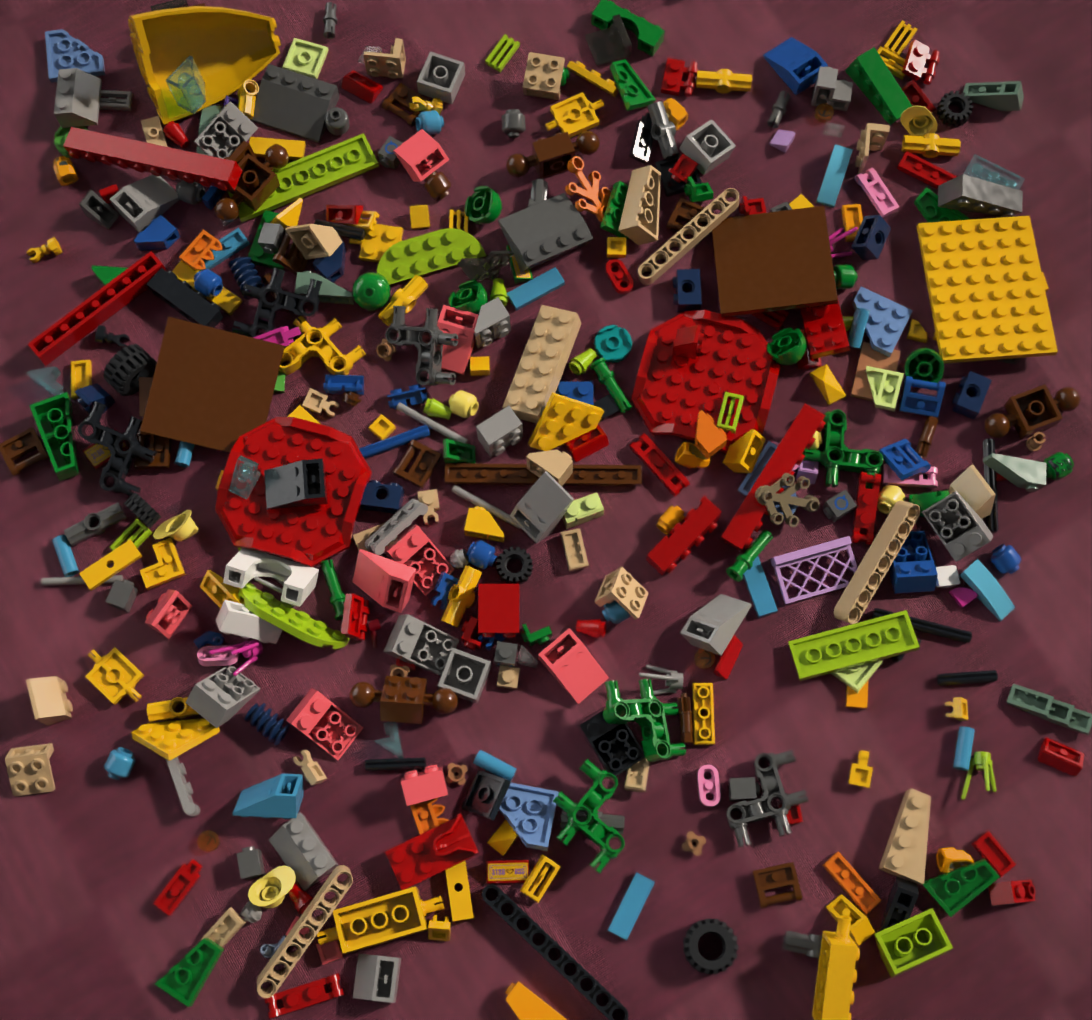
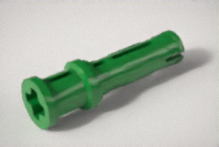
[590,357,632,413]
[726,530,773,582]
[320,560,346,621]

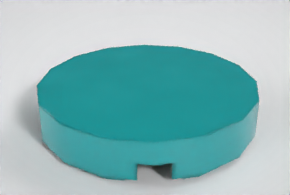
[594,325,632,363]

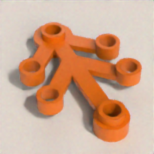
[565,156,611,223]

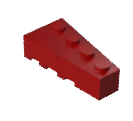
[646,495,722,576]

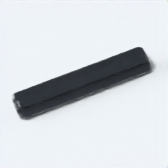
[314,219,366,240]
[936,670,998,686]
[365,758,426,771]

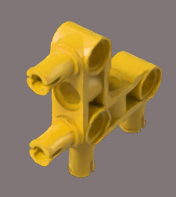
[279,316,366,375]

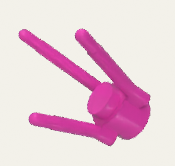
[829,227,858,258]
[209,639,263,676]

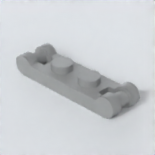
[365,499,428,555]
[166,756,200,817]

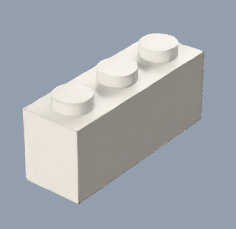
[216,600,282,644]

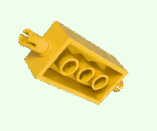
[317,886,444,954]
[812,915,860,1020]

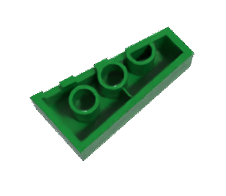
[845,47,912,125]
[29,392,79,481]

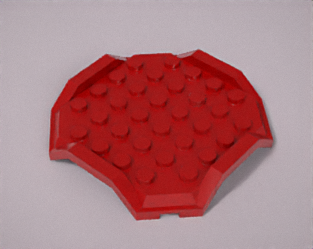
[631,310,781,454]
[215,417,372,567]

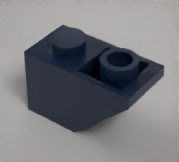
[312,239,346,283]
[75,383,115,414]

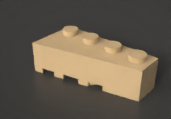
[618,165,661,245]
[879,788,931,885]

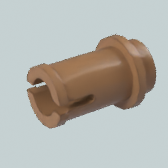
[1026,432,1046,451]

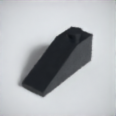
[876,877,919,943]

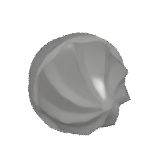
[450,549,469,568]
[240,901,262,923]

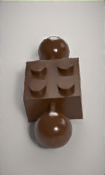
[506,131,600,179]
[215,145,289,222]
[984,384,1081,439]
[349,676,458,724]

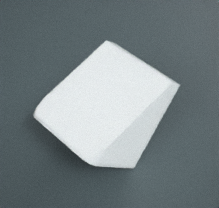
[936,565,960,588]

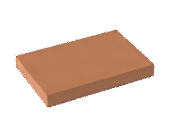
[850,342,901,402]

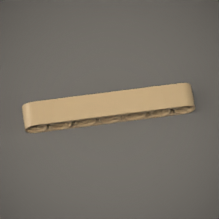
[638,188,739,285]
[834,500,920,624]
[257,865,353,998]

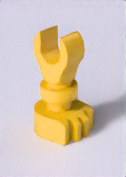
[409,96,443,115]
[26,237,63,263]

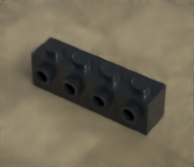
[146,268,223,328]

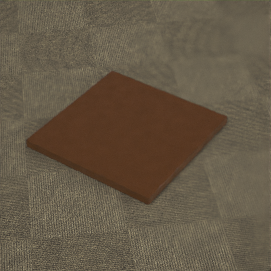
[712,206,838,317]
[140,317,285,453]

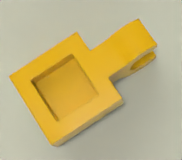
[848,750,873,788]

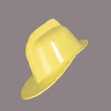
[900,106,938,136]
[153,510,198,542]
[248,865,296,909]

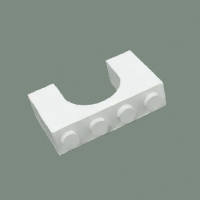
[223,548,319,607]

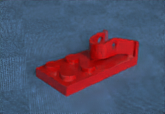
[800,296,850,359]
[385,813,480,890]

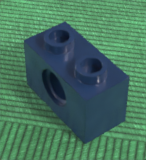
[851,215,891,260]
[672,269,702,312]
[952,371,992,420]
[360,480,404,514]

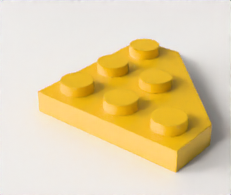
[528,392,604,451]
[131,718,220,761]

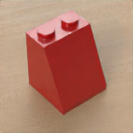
[478,584,520,637]

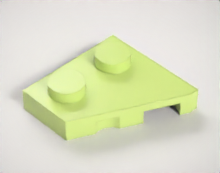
[866,366,904,411]

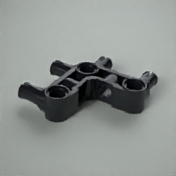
[232,268,322,338]
[78,401,156,496]

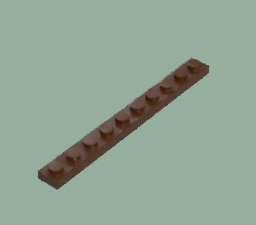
[445,463,642,486]

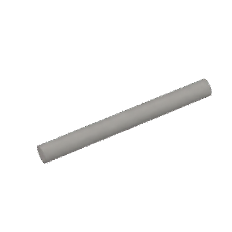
[396,402,468,443]
[451,485,521,529]
[41,575,123,586]

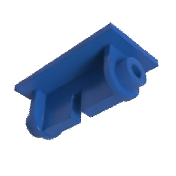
[323,374,364,395]
[387,384,427,410]

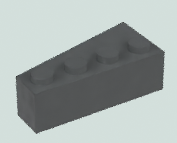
[938,174,1023,217]

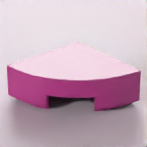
[949,587,979,608]

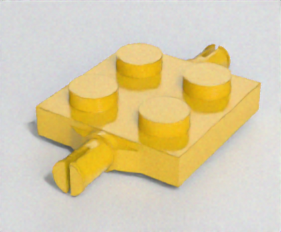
[545,92,604,138]
[349,224,404,263]
[85,647,145,705]

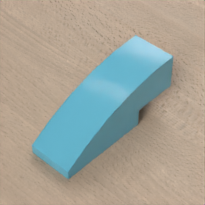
[816,144,853,208]
[959,559,1015,621]

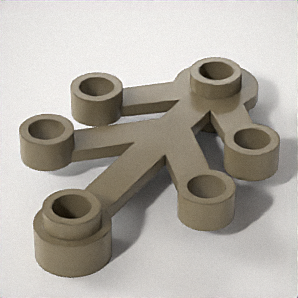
[755,473,820,527]

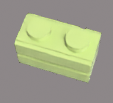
[562,492,604,529]

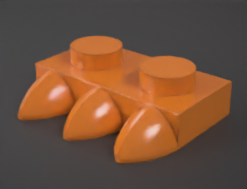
[179,229,223,270]
[410,797,449,834]

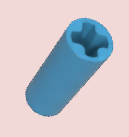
[848,307,870,348]
[175,441,195,467]
[52,535,79,577]
[953,726,975,771]
[473,750,517,782]

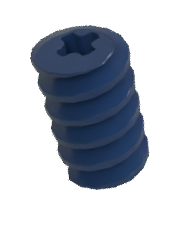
[228,257,264,299]
[244,703,291,746]

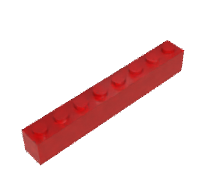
[28,251,166,366]
[721,403,826,552]

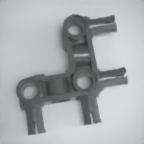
[385,306,458,386]
[726,749,809,848]

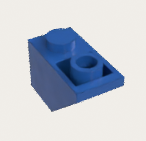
[134,215,180,251]

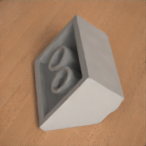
[54,68,102,128]
[269,812,339,891]

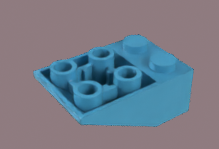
[233,773,304,819]

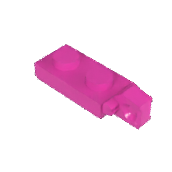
[253,326,301,346]

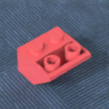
[393,129,449,182]
[401,764,448,806]

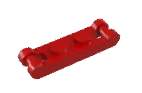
[629,433,690,497]
[851,472,881,545]
[264,973,344,1019]

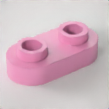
[197,645,239,666]
[697,765,721,807]

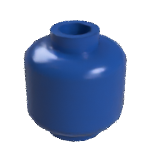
[194,269,223,298]
[466,540,497,570]
[990,544,1021,574]

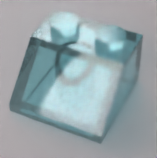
[166,56,206,114]

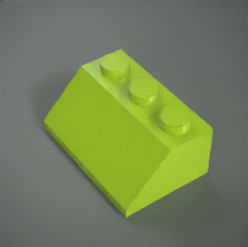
[874,908,953,978]

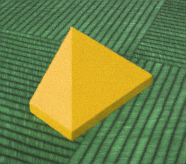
[270,198,303,229]
[810,364,846,405]
[487,819,519,856]

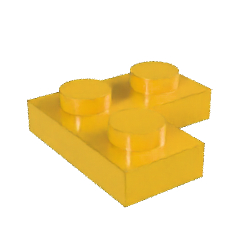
[140,538,186,590]

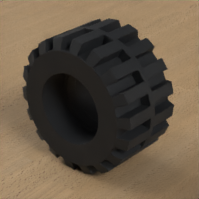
[103,344,157,397]
[683,918,738,974]

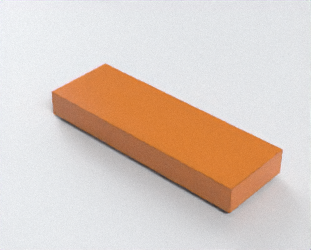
[822,851,882,915]

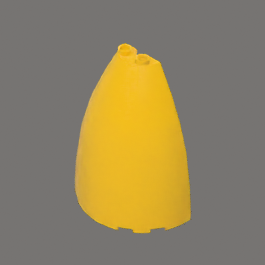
[128,6,281,125]

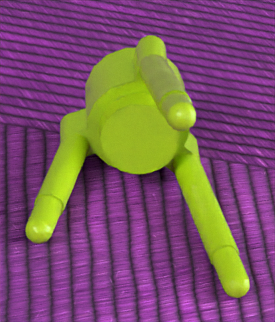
[961,751,997,800]

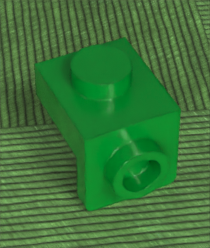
[684,176,714,202]
[520,623,552,646]

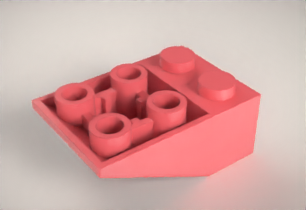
[437,305,479,375]
[384,523,455,596]
[352,549,416,613]
[538,628,609,704]
[286,688,363,760]

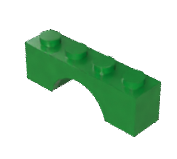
[591,0,665,57]

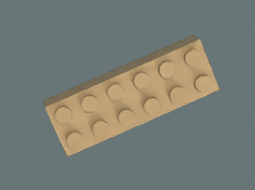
[503,305,582,423]

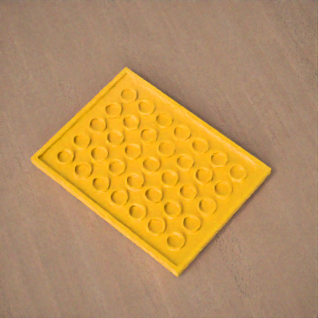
[917,216,1058,363]

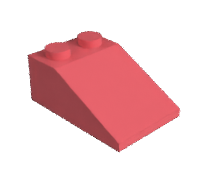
[145,589,192,639]

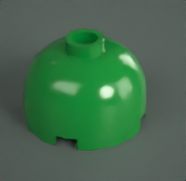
[465,186,502,225]
[352,272,391,310]
[449,280,488,314]
[767,328,807,366]
[905,348,944,383]
[909,490,949,521]

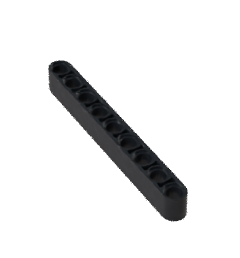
[482,884,629,1020]

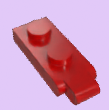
[153,859,203,916]

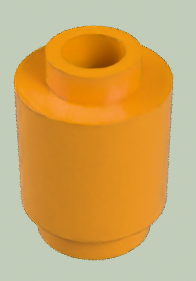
[656,506,685,535]

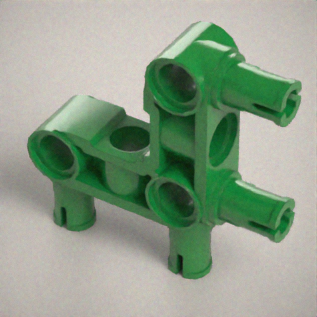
[803,410,883,489]
[603,679,686,762]
[553,759,625,874]

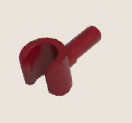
[368,619,381,648]

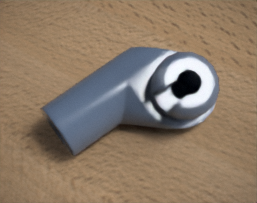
[260,935,286,958]

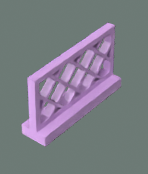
[770,536,857,604]

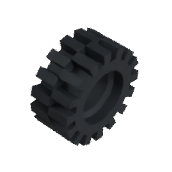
[937,91,973,127]
[124,492,161,528]
[496,547,533,584]

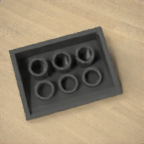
[251,64,340,143]
[498,193,593,272]

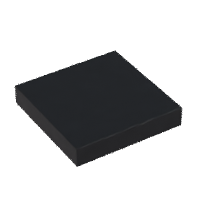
[655,155,702,197]
[461,770,511,821]

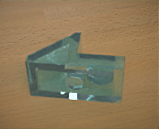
[26,366,64,396]
[229,456,261,499]
[374,721,404,758]

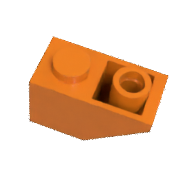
[695,410,727,459]

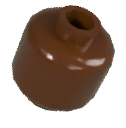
[424,171,451,200]

